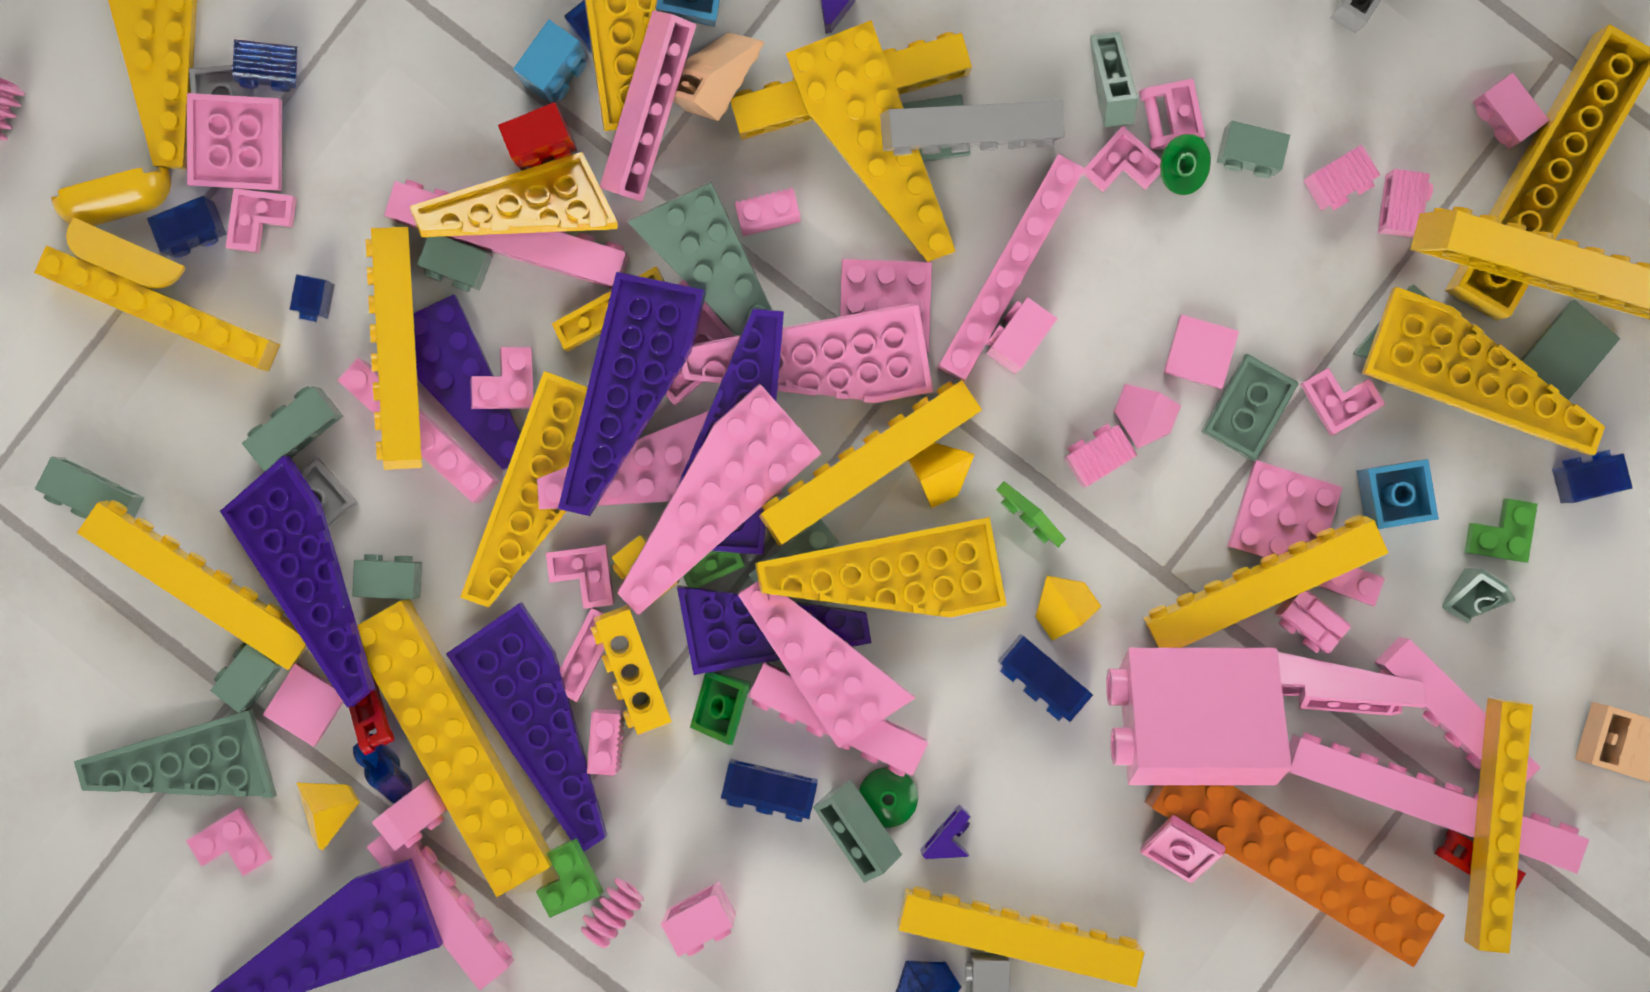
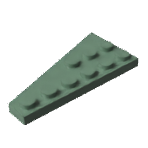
[628,181,773,336]
[74,709,277,798]

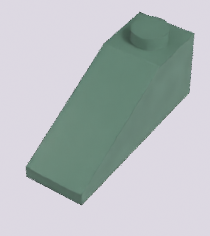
[1090,32,1138,127]

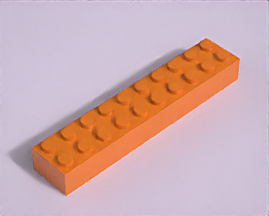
[1144,785,1445,968]

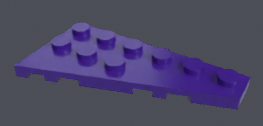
[413,294,521,470]
[677,585,872,675]

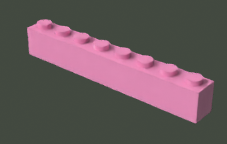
[937,154,1085,382]
[384,180,629,289]

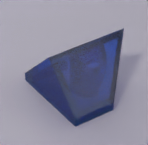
[896,961,962,992]

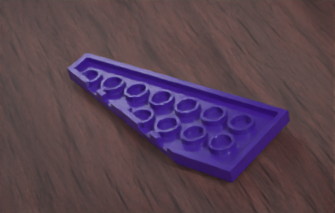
[558,272,706,516]
[677,308,784,554]
[220,456,375,708]
[446,603,608,852]
[210,858,443,992]

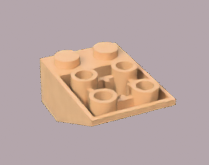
[673,32,764,121]
[1575,702,1650,782]

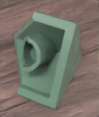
[1442,568,1515,623]

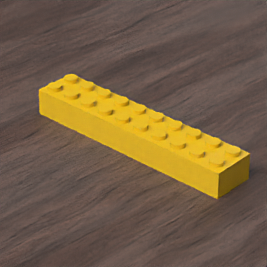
[1444,24,1650,321]
[1410,206,1650,320]
[357,599,553,897]

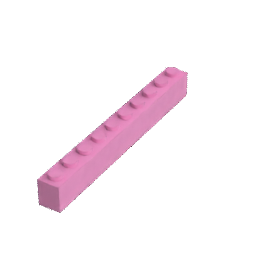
[1289,732,1589,874]

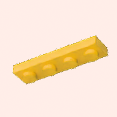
[551,266,665,352]

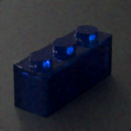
[997,634,1093,722]
[721,759,818,822]

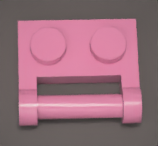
[1139,78,1206,150]

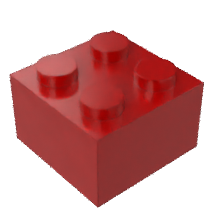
[498,102,577,171]

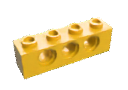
[591,605,672,735]

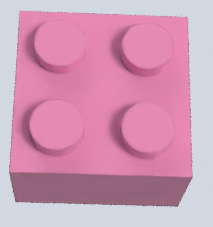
[986,297,1058,374]
[661,881,736,957]

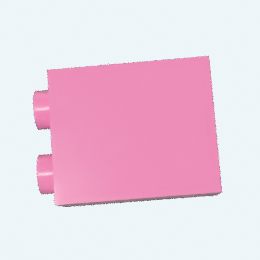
[1106,648,1292,785]

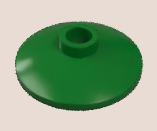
[1160,134,1211,195]
[859,767,918,828]

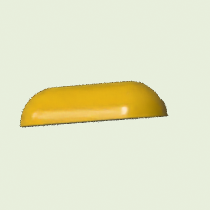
[51,167,171,226]
[66,218,185,289]

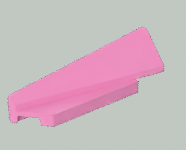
[1278,652,1426,716]

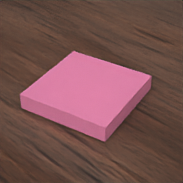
[1163,315,1239,389]
[263,663,343,747]
[1140,815,1225,883]

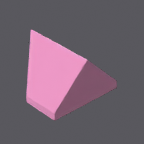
[1114,384,1181,449]

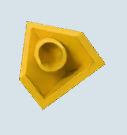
[908,442,975,509]
[1035,576,1102,641]
[296,782,360,850]

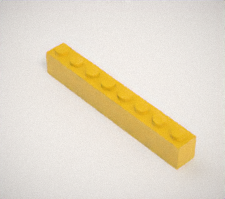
[730,32,972,140]
[365,227,422,470]
[34,245,281,372]
[759,380,982,546]
[76,500,307,670]
[1143,515,1389,648]
[1464,698,1533,954]
[897,886,1145,988]

